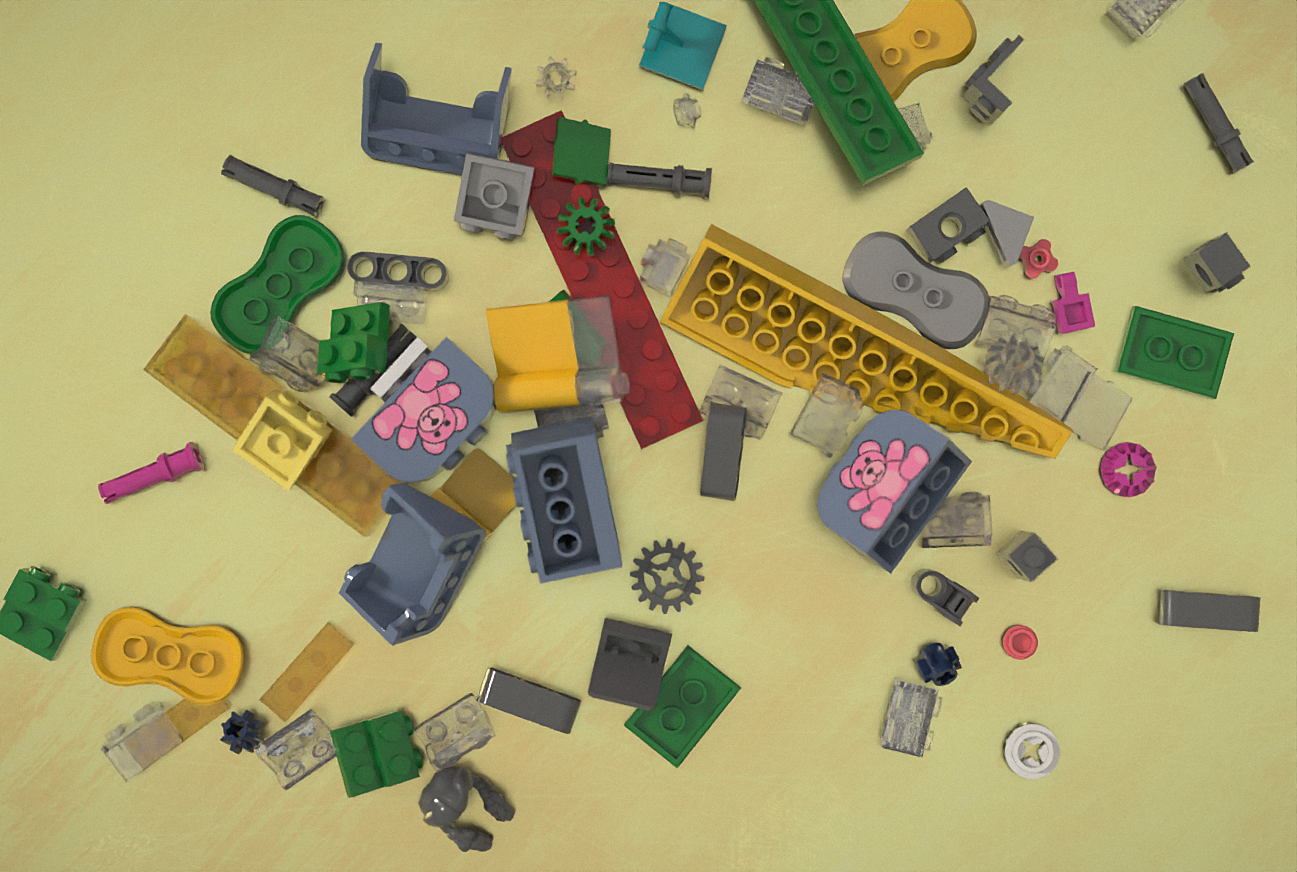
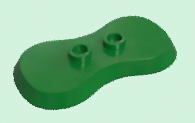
[210,215,344,355]

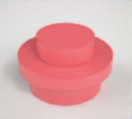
[1003,625,1038,660]

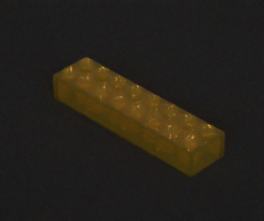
[143,314,410,537]

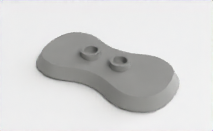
[843,231,990,349]

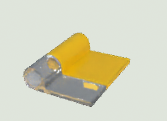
[485,296,629,413]

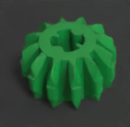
[557,197,615,256]

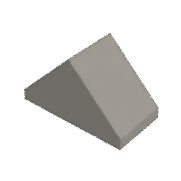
[979,200,1034,268]

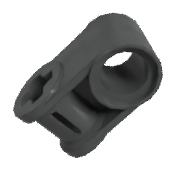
[911,569,979,627]

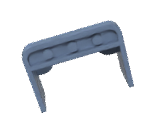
[361,42,512,175]

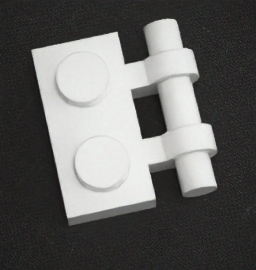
[370,337,431,402]

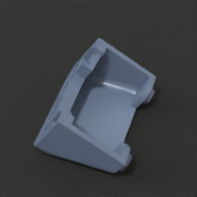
[339,483,486,646]

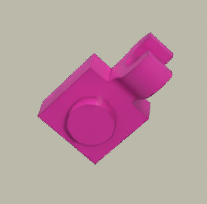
[1052,272,1095,334]

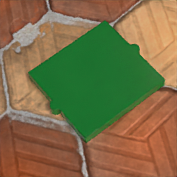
[552,117,611,187]

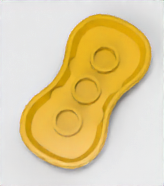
[854,0,977,101]
[91,607,244,705]

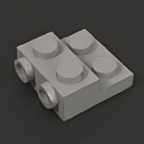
[454,153,535,239]

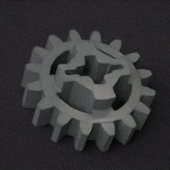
[630,539,705,614]

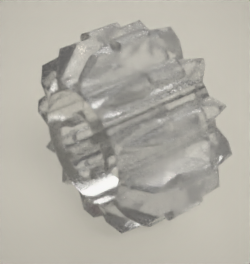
[984,335,1044,396]

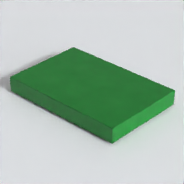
[1115,306,1234,399]
[624,645,741,768]

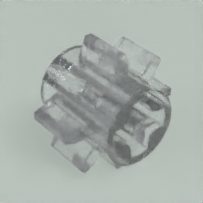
[535,56,577,100]

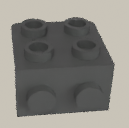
[962,35,1024,124]
[588,618,672,711]

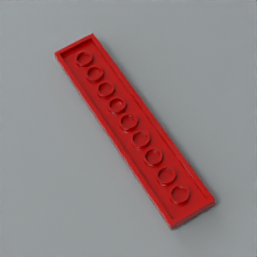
[501,110,704,449]

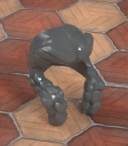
[418,767,515,852]

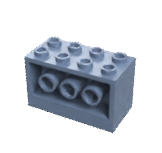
[506,417,623,583]

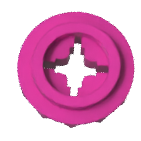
[1101,442,1157,497]

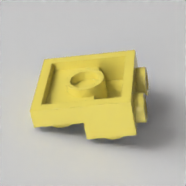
[232,389,332,491]

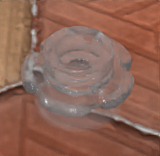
[673,93,701,127]

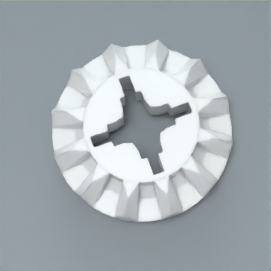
[1004,723,1060,779]

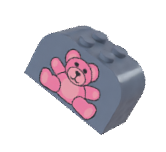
[351,337,496,482]
[818,410,972,574]

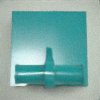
[639,1,727,90]

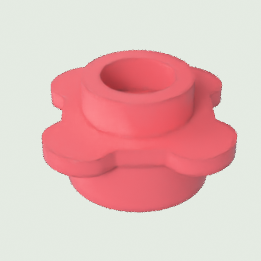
[1019,239,1058,278]

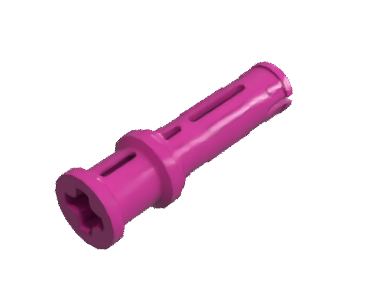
[98,442,204,504]

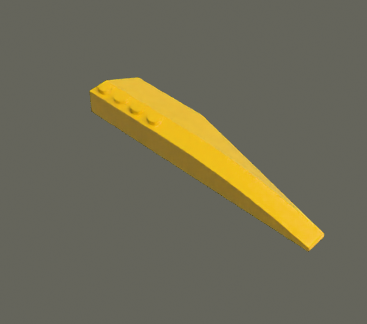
[660,224,1073,459]

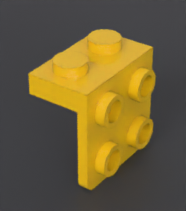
[430,449,516,543]

